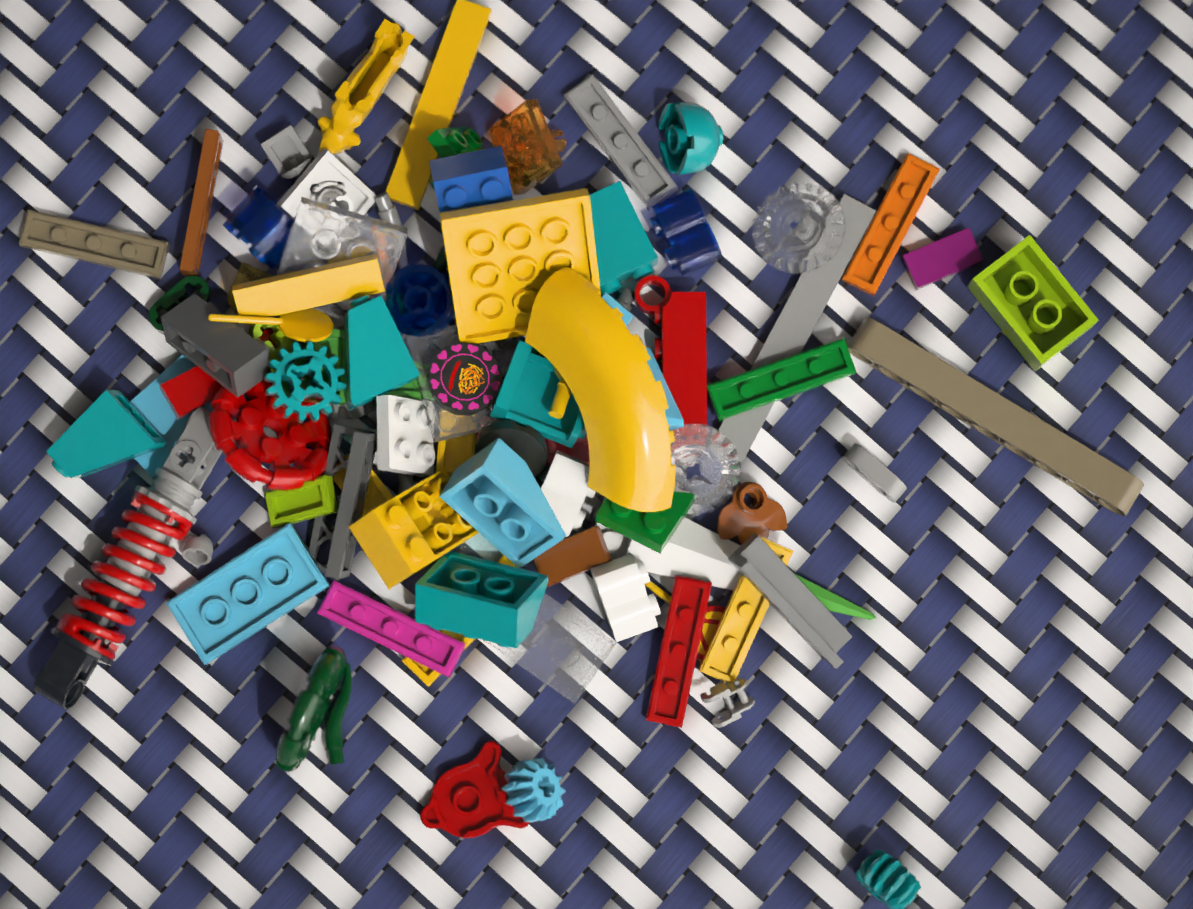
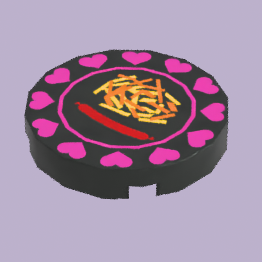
[427,342,501,416]

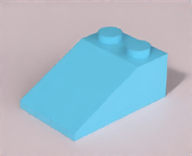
[439,438,566,568]

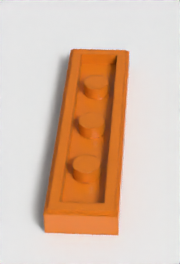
[842,153,940,297]

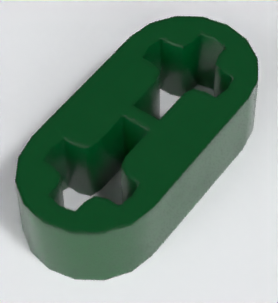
[149,275,211,334]

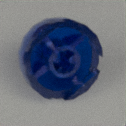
[384,264,455,338]

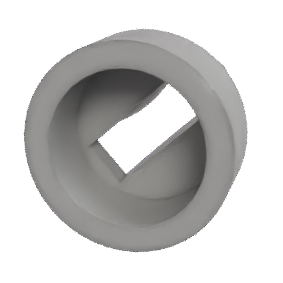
[182,534,213,565]

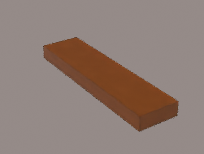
[180,129,223,277]

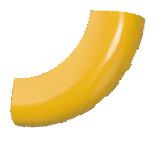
[525,267,676,512]

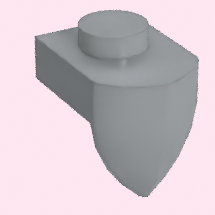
[260,124,312,179]

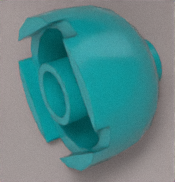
[658,102,723,175]

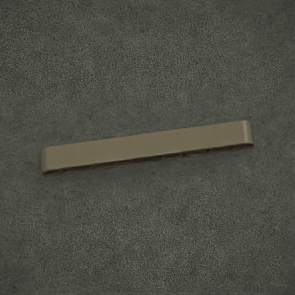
[847,317,1144,517]

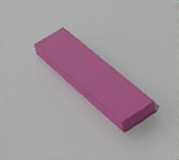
[317,580,466,678]

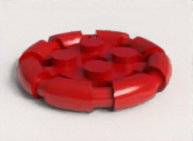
[209,379,333,490]

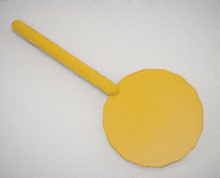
[208,308,333,343]

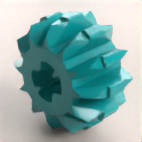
[856,850,921,909]

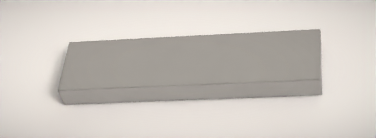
[564,74,678,211]

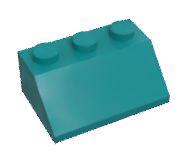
[415,551,548,648]

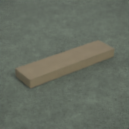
[19,210,170,279]

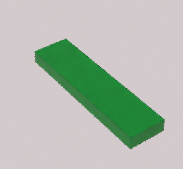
[707,338,856,422]

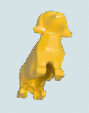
[318,19,415,155]

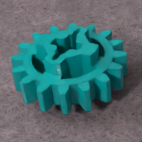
[264,341,346,423]

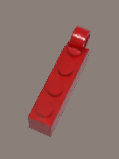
[634,275,707,442]

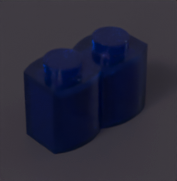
[648,188,722,276]

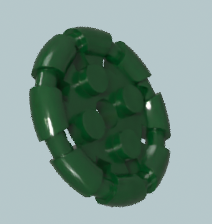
[275,646,347,772]

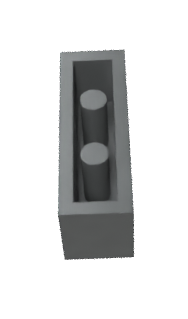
[161,293,271,398]

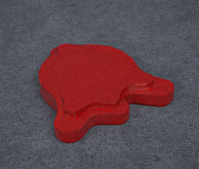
[420,741,530,838]

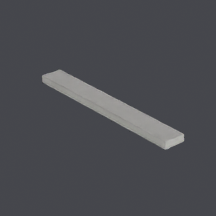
[709,194,876,465]

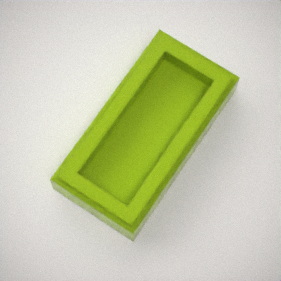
[264,475,338,528]

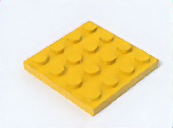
[439,188,601,344]

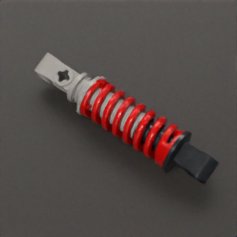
[34,406,222,710]

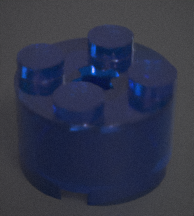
[223,185,310,269]

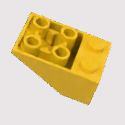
[349,468,479,590]

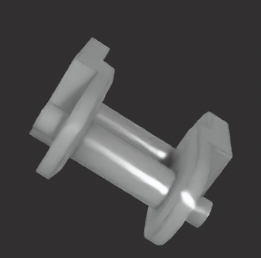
[701,679,755,728]

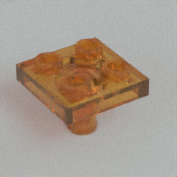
[489,98,566,195]

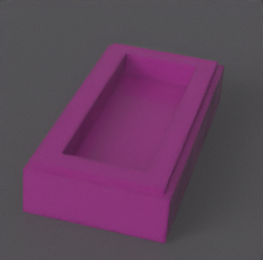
[902,228,984,290]

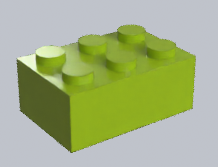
[967,235,1099,372]

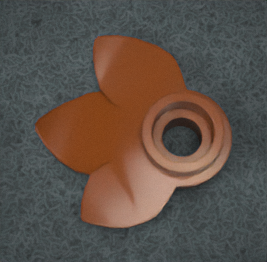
[717,482,787,545]

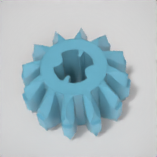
[502,758,566,822]

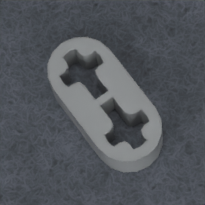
[843,443,907,503]

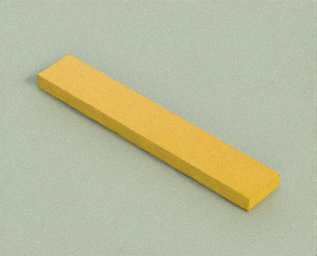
[385,0,492,210]

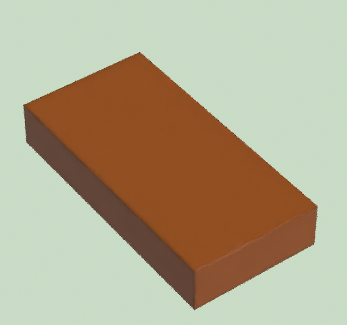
[534,526,612,587]

